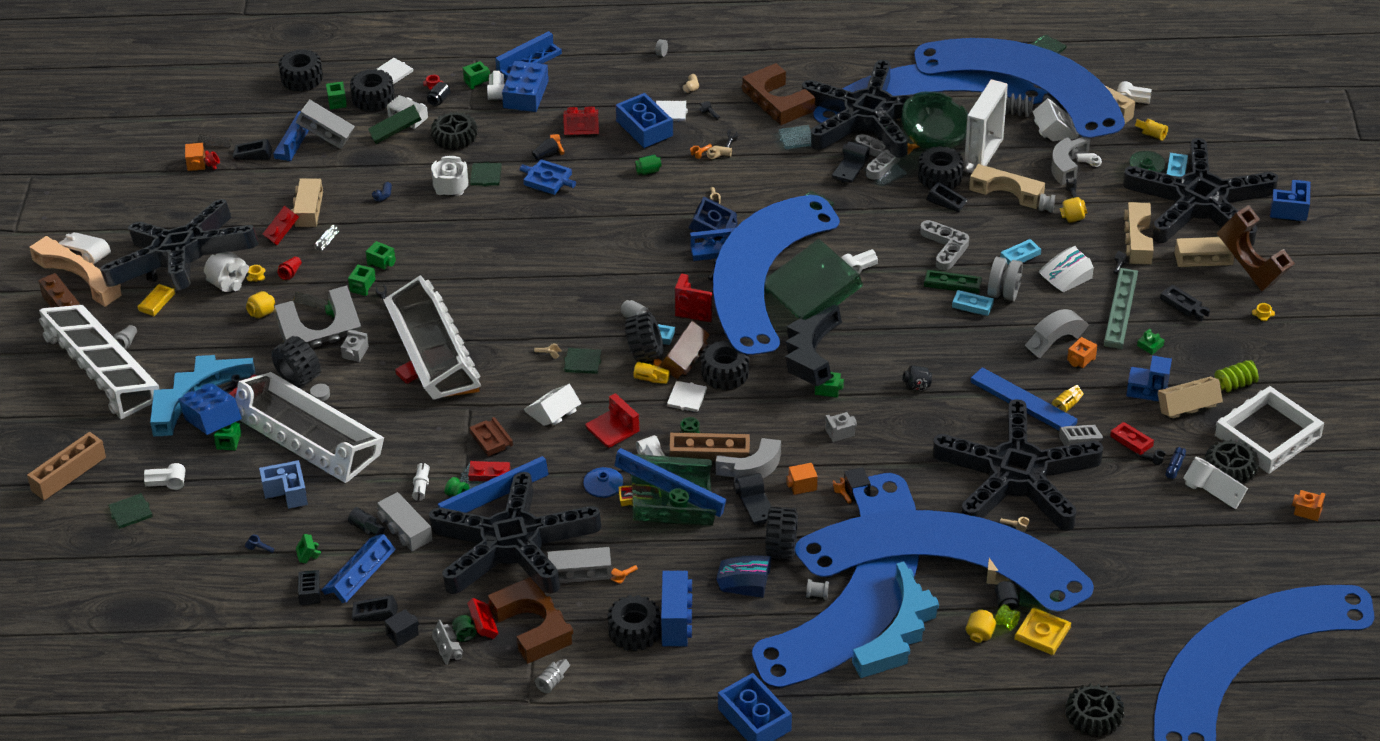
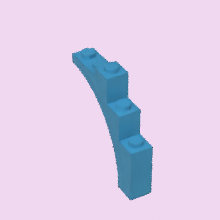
[150,355,255,436]
[852,561,939,678]

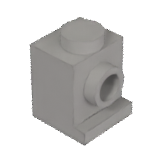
[341,330,369,362]
[825,412,857,442]

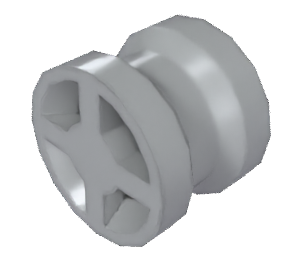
[1039,193,1055,213]

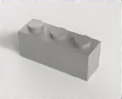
[296,99,355,149]
[377,492,433,551]
[548,547,612,583]

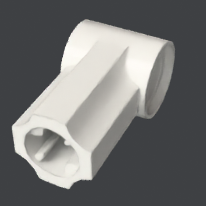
[487,71,505,100]
[1117,81,1152,104]
[840,249,878,278]
[636,435,669,469]
[144,463,185,490]

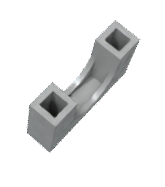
[274,286,361,348]

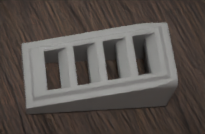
[1059,425,1103,446]

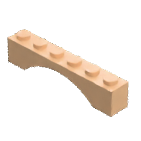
[30,236,122,307]

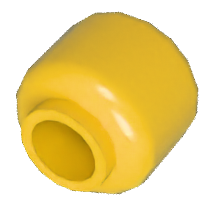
[1060,197,1088,223]
[246,291,275,318]
[966,610,996,643]

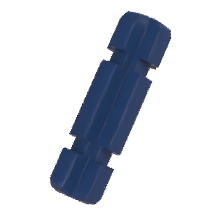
[1165,447,1186,479]

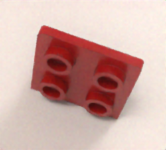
[563,107,599,135]
[675,274,712,322]
[586,393,640,448]

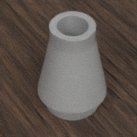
[114,325,137,349]

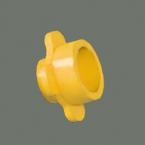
[246,265,265,282]
[1252,303,1275,321]

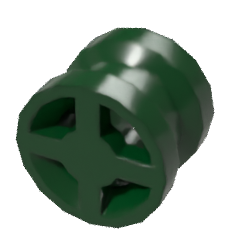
[680,417,700,433]
[667,488,689,514]
[452,615,477,642]

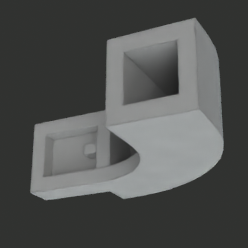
[1051,137,1090,185]
[1025,309,1089,358]
[716,438,781,482]

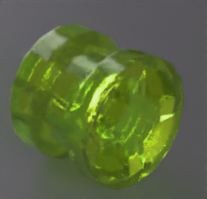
[995,604,1020,631]

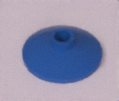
[583,467,623,498]

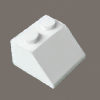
[1033,99,1079,141]
[524,384,581,426]

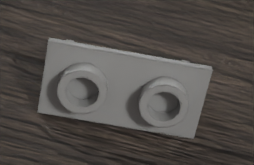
[432,620,463,665]

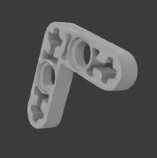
[855,134,900,179]
[920,220,969,271]

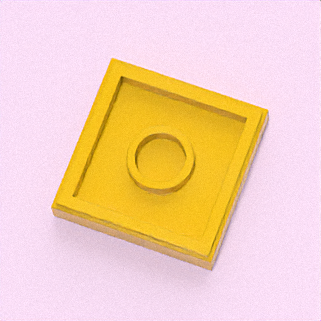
[1015,607,1071,655]

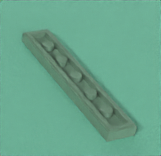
[1104,268,1138,349]

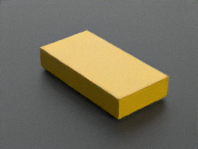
[138,284,175,316]

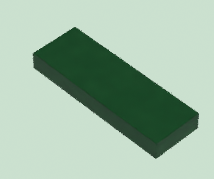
[368,104,422,144]
[924,270,982,294]

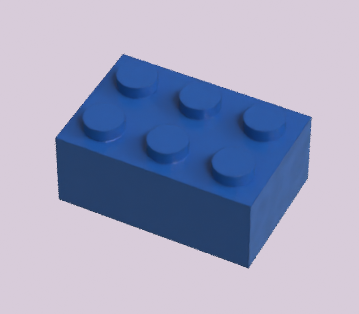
[502,61,549,112]
[616,93,673,148]
[178,383,242,435]
[661,571,692,646]
[718,673,792,741]

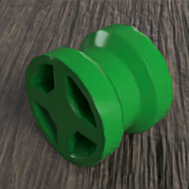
[444,477,469,497]

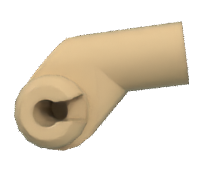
[682,74,699,93]
[707,146,732,159]

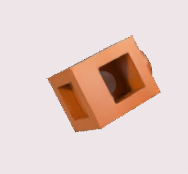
[1067,337,1097,368]
[1292,490,1325,521]

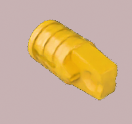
[1135,119,1168,141]
[633,362,670,384]
[1052,385,1084,412]

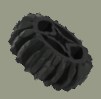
[431,111,478,150]
[1204,439,1259,484]
[1065,683,1125,738]

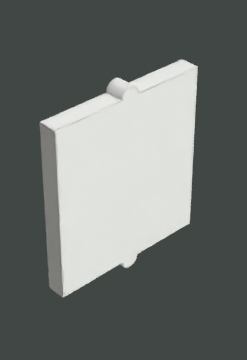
[377,58,413,84]
[656,101,688,121]
[667,381,707,412]

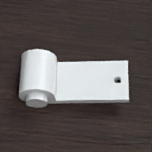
[59,232,111,265]
[1184,457,1248,509]

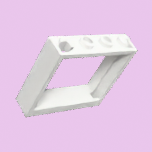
[964,79,1008,173]
[1215,386,1324,474]

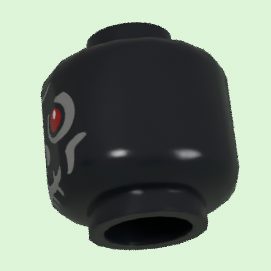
[902,365,932,391]

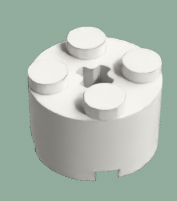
[431,156,468,196]
[204,252,249,292]

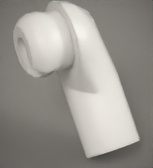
[1077,153,1102,167]

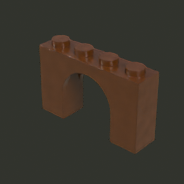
[741,63,815,125]
[1216,205,1295,291]
[488,577,574,664]

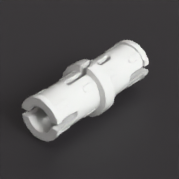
[412,463,430,501]

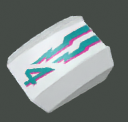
[1039,246,1094,292]

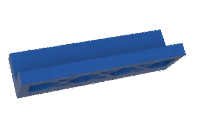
[495,31,562,79]
[274,111,309,161]
[690,228,735,261]
[321,534,396,603]

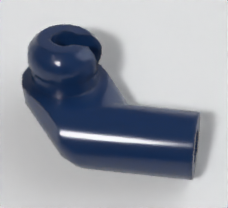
[372,182,392,202]

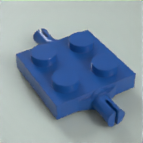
[520,160,576,195]

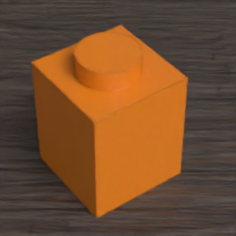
[185,143,205,171]
[786,463,818,495]

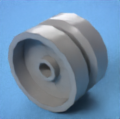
[988,257,1023,301]

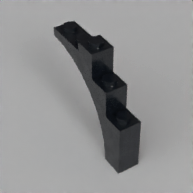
[785,304,842,386]

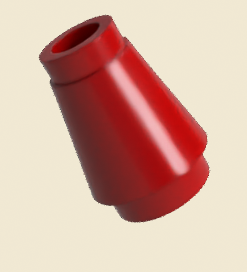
[277,256,302,280]

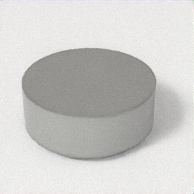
[655,39,668,57]
[310,384,330,401]

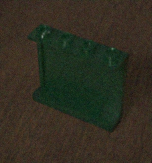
[764,239,863,320]
[630,454,716,526]

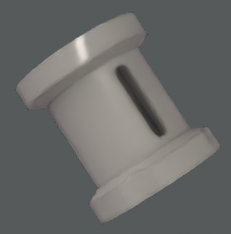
[806,579,829,600]

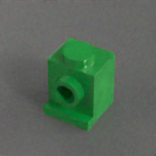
[463,61,490,90]
[326,82,347,110]
[365,241,396,270]
[348,265,376,296]
[815,372,844,398]
[214,422,241,451]

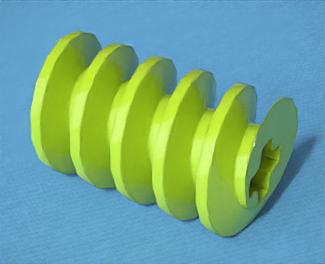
[1214,360,1259,392]

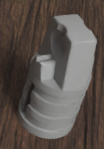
[535,659,570,693]

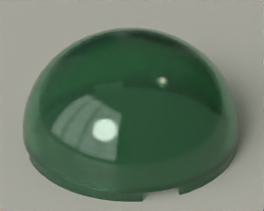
[902,91,968,150]

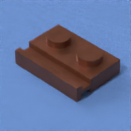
[469,417,513,456]

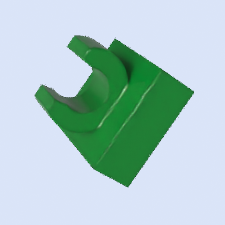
[1137,329,1164,355]
[296,534,321,564]

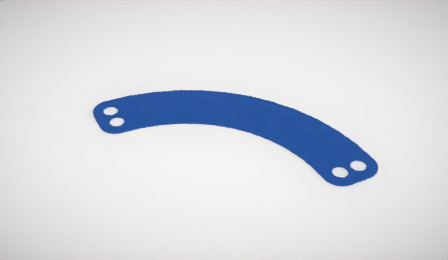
[915,38,1125,138]
[814,62,1048,123]
[713,195,840,355]
[752,473,919,687]
[795,510,1094,612]
[1154,585,1374,741]

